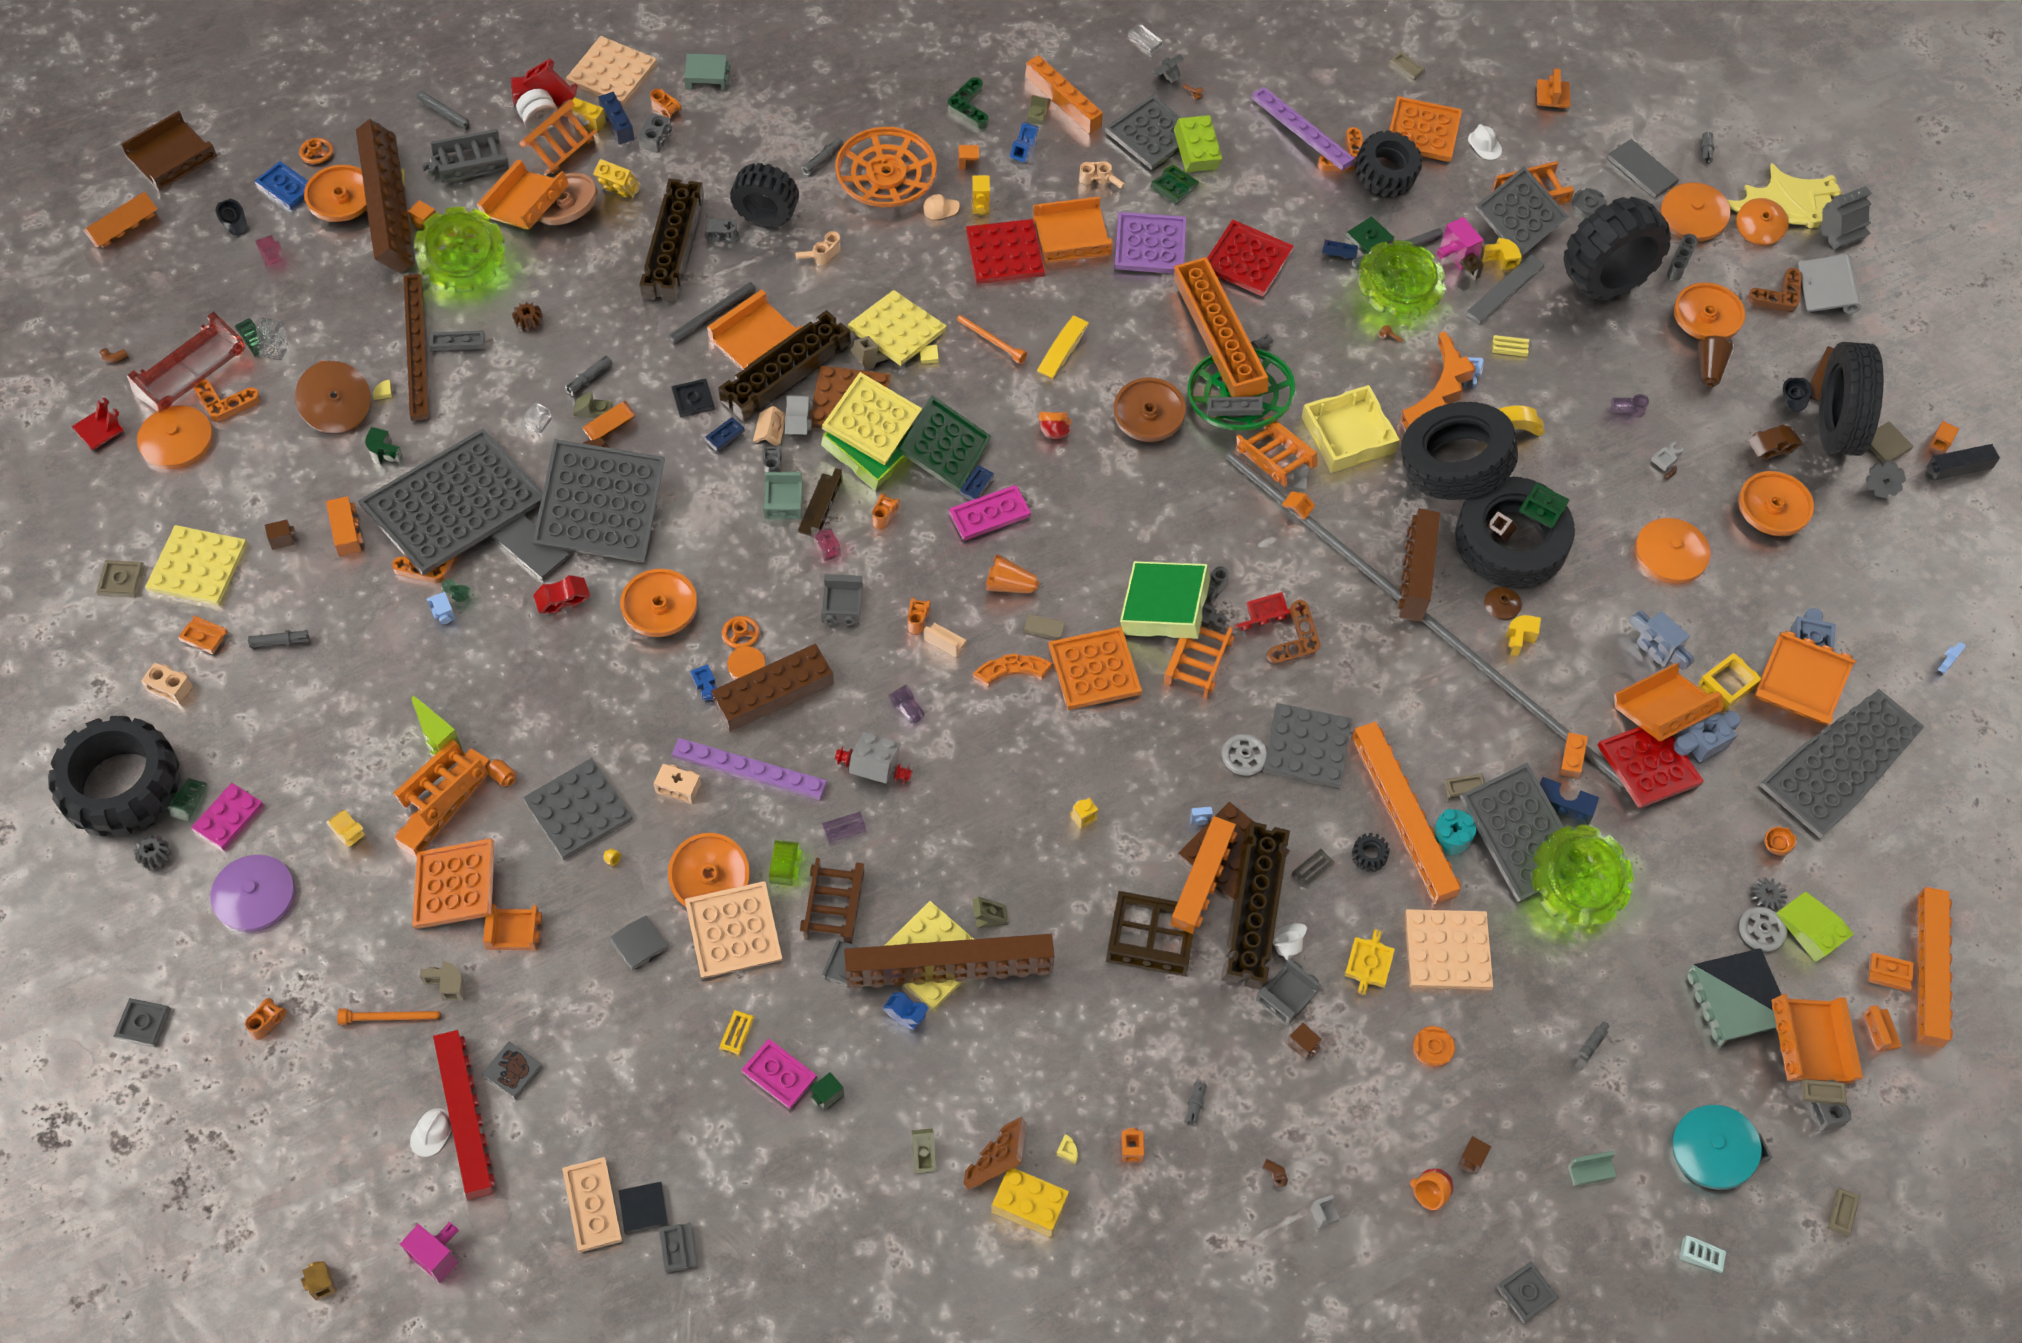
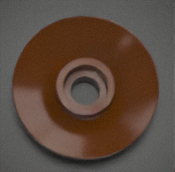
[1484,587,1522,620]

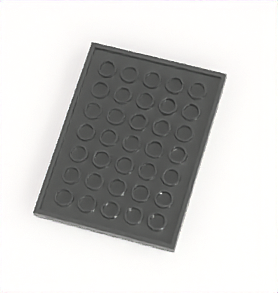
[358,428,543,576]

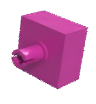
[1436,217,1484,270]
[400,1222,459,1283]

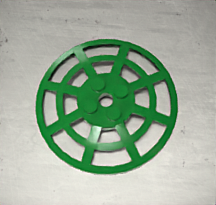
[1187,348,1295,431]

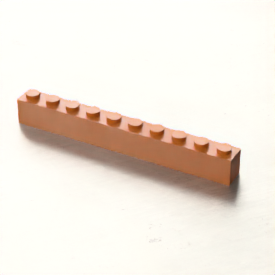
[1352,721,1461,904]

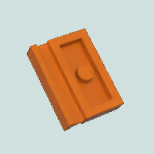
[178,616,228,654]
[1868,952,1914,992]

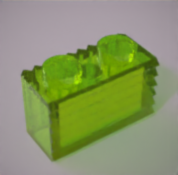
[769,840,803,886]

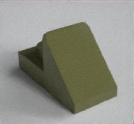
[1027,95,1051,125]
[573,391,613,418]
[972,896,1009,928]
[911,1128,936,1173]

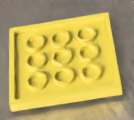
[847,290,947,366]
[822,372,922,465]
[145,525,247,606]
[884,901,974,1011]

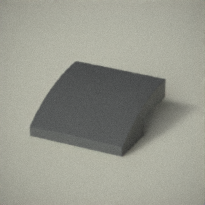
[609,916,669,970]

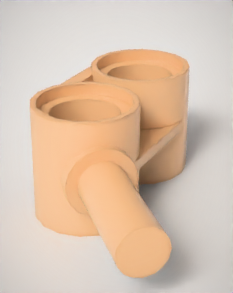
[1079,161,1125,189]
[796,231,841,265]

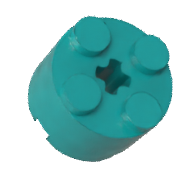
[1433,809,1476,855]

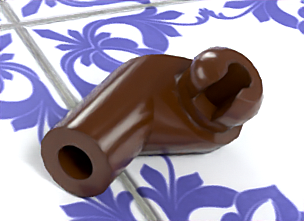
[1262,1159,1288,1187]

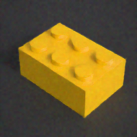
[991,1168,1069,1238]

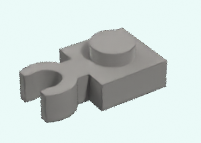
[1651,442,1684,471]

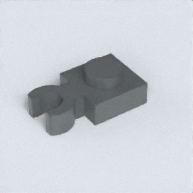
[422,152,455,176]
[1201,603,1227,631]

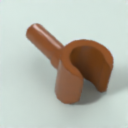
[1182,83,1203,99]
[1378,325,1404,343]

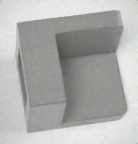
[1284,463,1309,491]
[1310,1194,1340,1229]

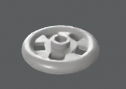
[1222,734,1267,776]
[1739,907,1787,952]

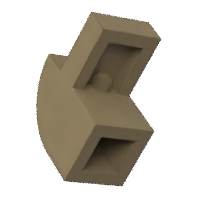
[852,336,890,369]
[420,961,465,1000]

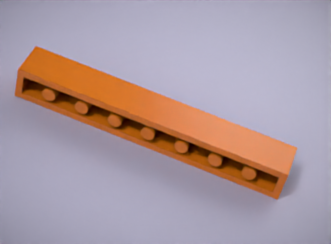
[1918,887,1953,1048]

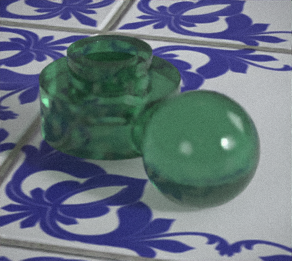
[441,579,470,602]

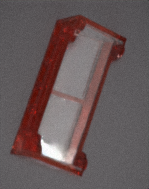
[127,311,245,413]

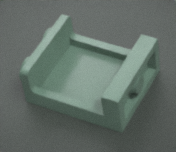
[684,53,730,90]
[763,471,802,519]

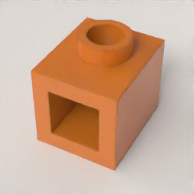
[408,200,438,231]

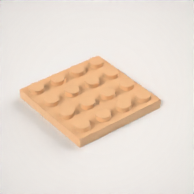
[565,36,657,106]
[685,881,783,979]
[1405,909,1493,990]

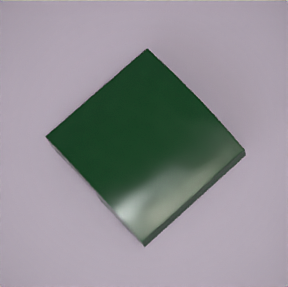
[1150,165,1199,204]
[1519,483,1570,529]

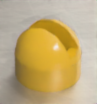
[603,848,621,866]

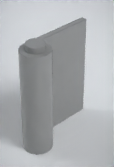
[1798,254,1861,314]

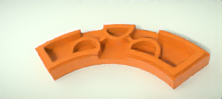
[973,654,1053,687]

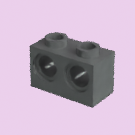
[638,113,672,153]
[1809,1080,1852,1131]

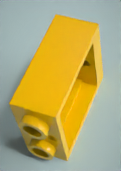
[1697,653,1761,712]

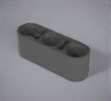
[1667,234,1698,280]

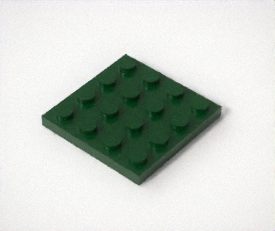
[898,395,991,492]

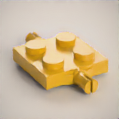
[1344,929,1395,995]

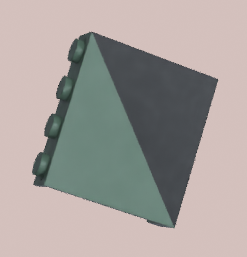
[1687,948,1782,1047]

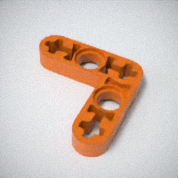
[1318,127,1363,171]
[193,379,260,422]
[392,556,455,583]

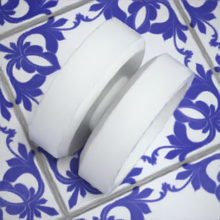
[516,89,558,132]

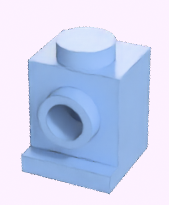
[427,592,455,625]

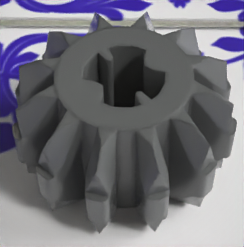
[133,834,171,870]

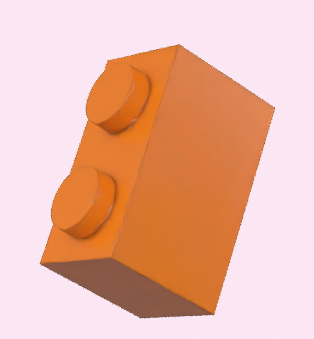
[1560,732,1588,779]

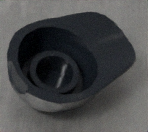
[215,199,247,236]
[1783,377,1811,412]

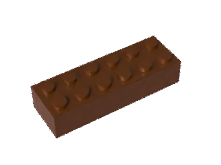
[1397,508,1440,622]
[711,643,834,732]

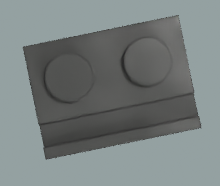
[822,939,859,987]
[659,1222,697,1273]

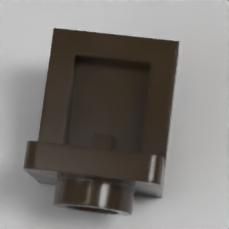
[1460,253,1484,280]

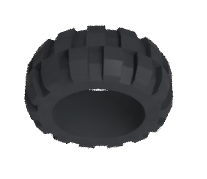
[1563,197,1671,300]
[48,716,180,837]

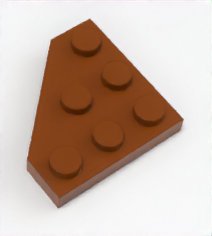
[963,1116,1026,1190]

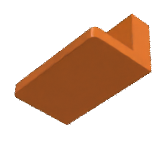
[1863,1005,1902,1052]

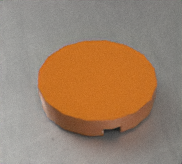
[727,646,766,680]
[1413,1026,1455,1068]

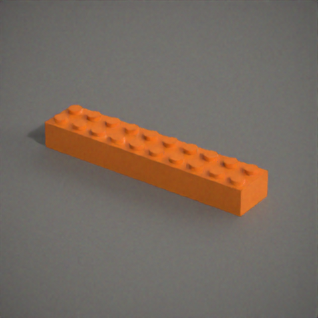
[1174,257,1268,397]

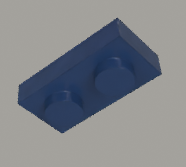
[1322,239,1358,259]
[705,417,745,452]
[960,465,994,501]

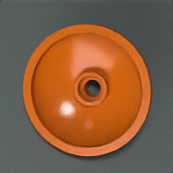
[1736,198,1788,246]

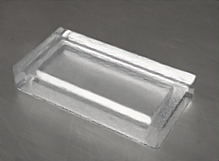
[1128,24,1163,53]

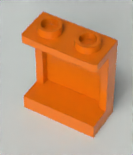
[483,904,542,950]

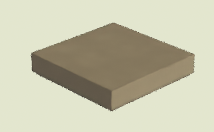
[1869,421,1914,463]
[96,560,145,598]

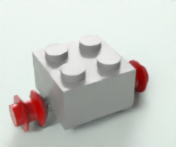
[835,732,913,784]

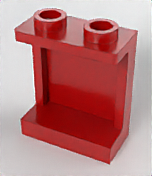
[523,58,578,107]

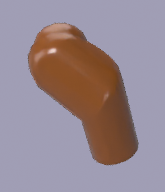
[99,348,129,363]

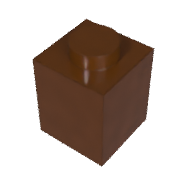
[1487,512,1517,542]
[265,519,296,550]
[1287,1023,1322,1060]
[1458,1136,1492,1174]

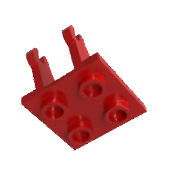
[71,397,124,451]

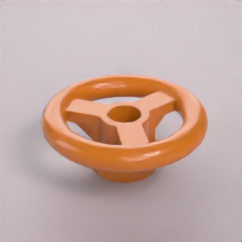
[299,138,333,165]
[722,616,760,649]

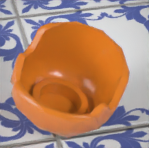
[1764,826,1797,856]

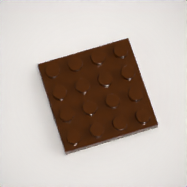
[1177,802,1290,902]

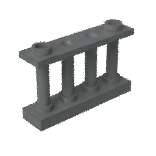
[431,129,509,183]

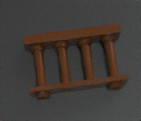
[800,858,865,944]

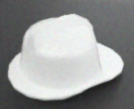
[1468,124,1502,160]
[1273,923,1307,960]
[410,1108,452,1157]

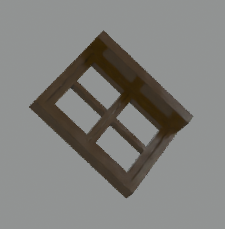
[1106,891,1194,976]

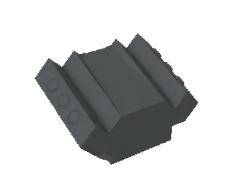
[1822,186,1872,250]

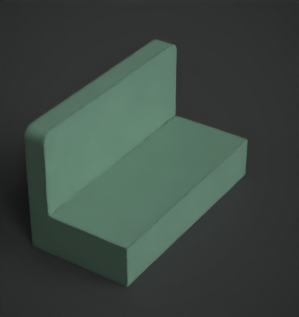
[1568,1151,1617,1187]

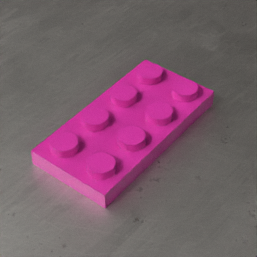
[949,485,1031,541]

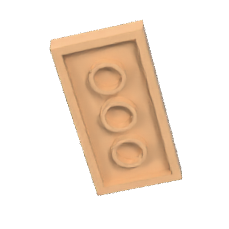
[562,1157,622,1253]

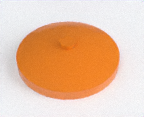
[304,165,367,222]
[1660,182,1730,242]
[1674,282,1745,340]
[137,406,213,469]
[1738,471,1814,536]
[1635,518,1711,584]
[620,569,697,637]
[668,833,750,908]

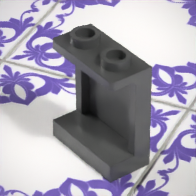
[821,574,863,625]
[1256,959,1321,1026]

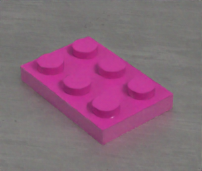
[191,782,264,851]
[741,1038,817,1110]

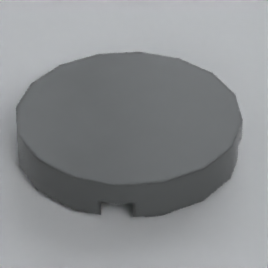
[1572,188,1607,218]

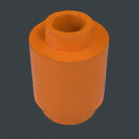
[487,759,516,787]

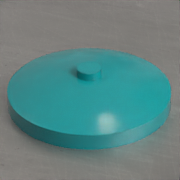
[1672,1105,1762,1190]

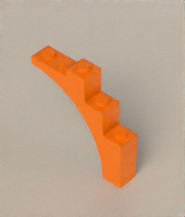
[1401,331,1475,430]

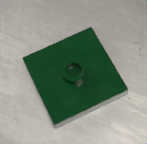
[1346,216,1395,255]

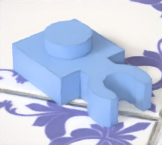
[1463,357,1484,388]
[1938,641,1966,674]

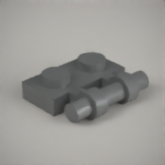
[1575,1022,1610,1070]

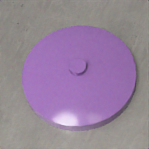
[210,855,295,932]

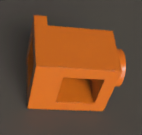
[1121,1128,1144,1162]

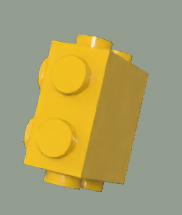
[593,159,640,198]

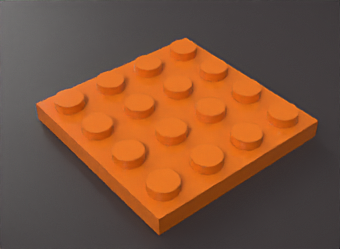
[1389,96,1462,162]
[1048,627,1142,710]
[412,838,495,929]

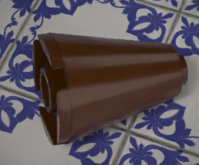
[1698,336,1734,387]

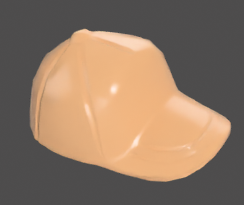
[923,194,960,220]

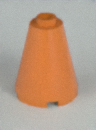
[985,554,1039,594]

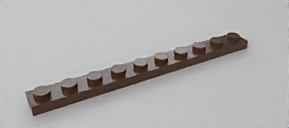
[403,274,429,421]

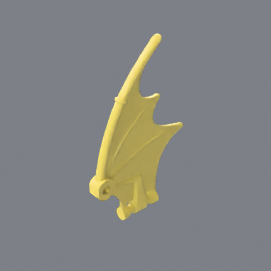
[1727,163,1842,229]

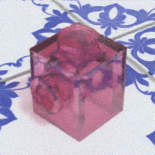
[255,235,283,266]
[814,528,841,562]

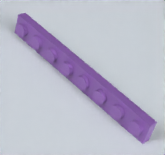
[1251,87,1355,170]
[672,738,827,800]

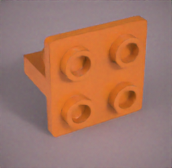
[1536,68,1570,108]

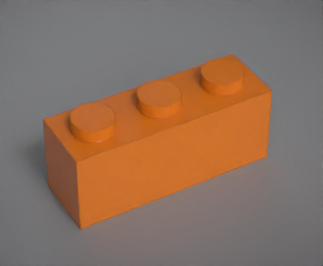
[326,496,363,556]

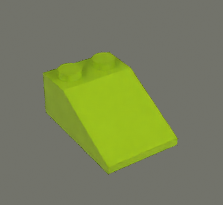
[411,696,462,757]
[1775,891,1854,962]

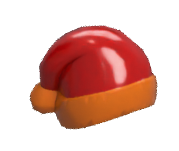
[1038,412,1072,440]
[1410,1168,1454,1211]

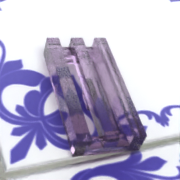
[822,812,866,843]

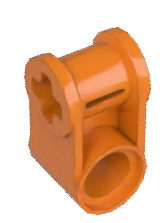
[650,88,681,118]
[872,493,900,529]
[907,597,931,635]
[245,998,287,1040]

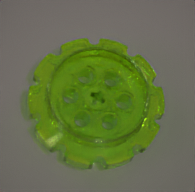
[414,207,506,292]
[1358,240,1446,319]
[1531,825,1633,928]

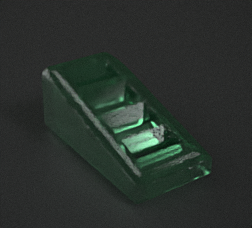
[235,318,270,357]
[168,778,207,821]

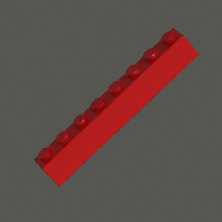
[433,1030,496,1201]

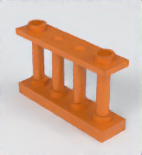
[519,99,598,176]
[1493,161,1574,205]
[1236,415,1318,487]
[1163,627,1235,699]
[393,739,488,826]

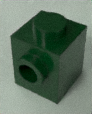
[810,1072,844,1110]

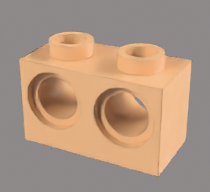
[141,662,193,705]

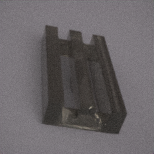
[1291,849,1335,888]

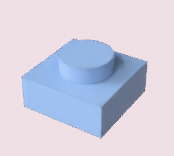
[1190,807,1213,825]

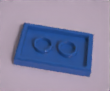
[255,161,308,210]

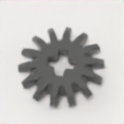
[1751,877,1788,911]

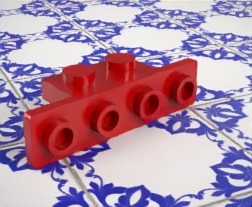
[1234,592,1303,631]

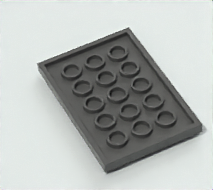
[1459,762,1587,902]

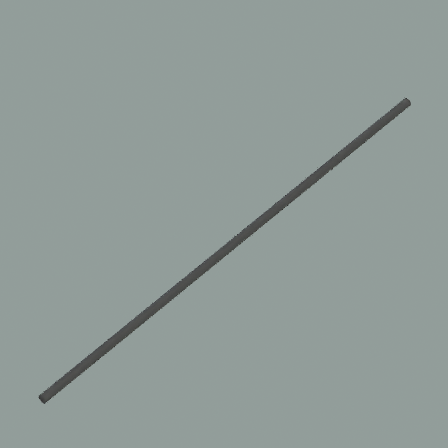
[1226,451,1624,788]

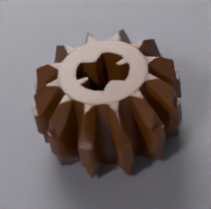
[512,301,543,332]

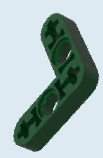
[948,77,988,129]

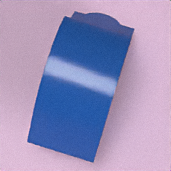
[1009,122,1039,163]
[882,992,929,1030]

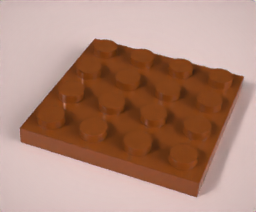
[809,365,891,429]

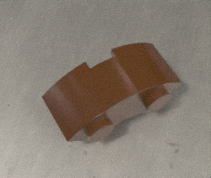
[1748,424,1803,461]

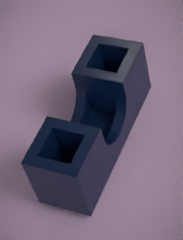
[598,91,635,145]
[1540,777,1599,825]

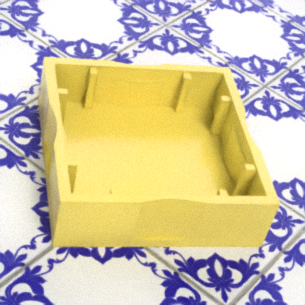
[1301,385,1400,473]

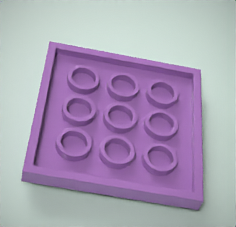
[1114,212,1186,274]

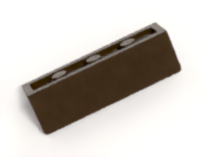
[798,468,843,538]

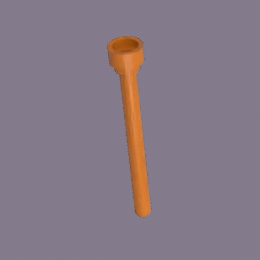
[957,315,1027,364]
[337,1008,441,1025]

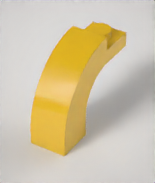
[1499,405,1545,437]

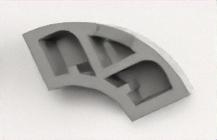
[785,395,813,435]

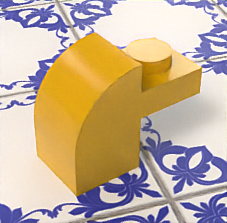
[1480,238,1522,271]
[1505,615,1541,656]
[326,810,365,847]

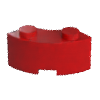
[533,575,590,614]

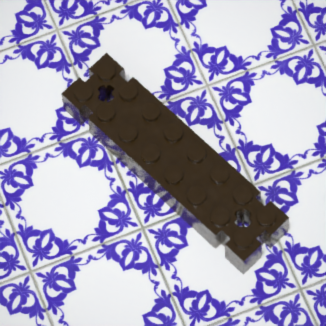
[639,178,704,302]
[718,310,851,422]
[1221,821,1290,989]

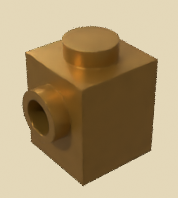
[301,1261,336,1300]

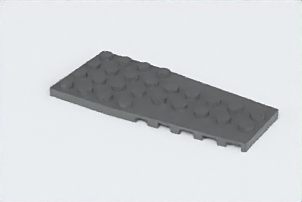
[1759,689,1924,839]

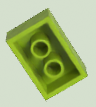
[1174,115,1222,173]

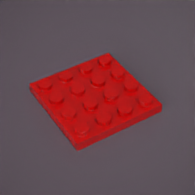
[966,219,1045,284]
[1207,219,1294,297]
[1597,727,1704,809]

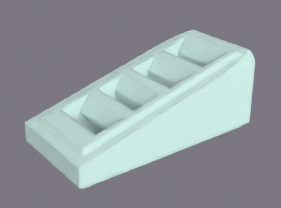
[1679,1235,1726,1273]

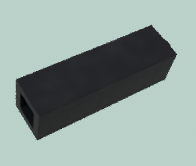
[1927,444,2000,481]

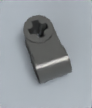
[705,218,739,243]
[762,444,782,473]
[1207,566,1229,603]

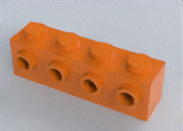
[83,192,157,248]

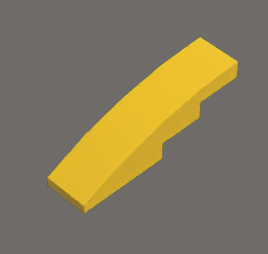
[1037,315,1089,380]

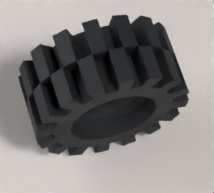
[1352,833,1390,872]

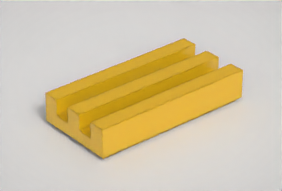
[719,1010,754,1056]

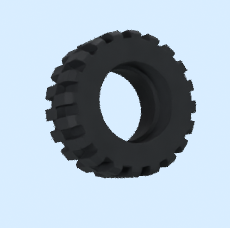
[1354,130,1423,197]
[730,163,799,228]

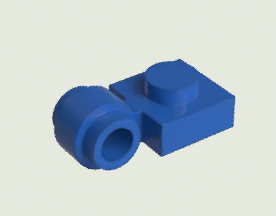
[690,664,717,701]

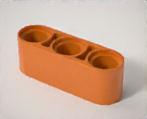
[582,400,636,440]

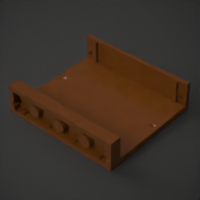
[121,111,217,191]

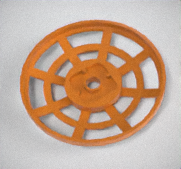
[835,127,937,207]

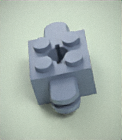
[1790,608,1836,652]
[1629,610,1694,670]
[1674,711,1740,762]

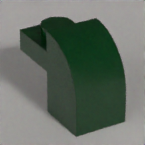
[365,427,403,465]

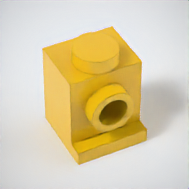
[1070,798,1098,829]

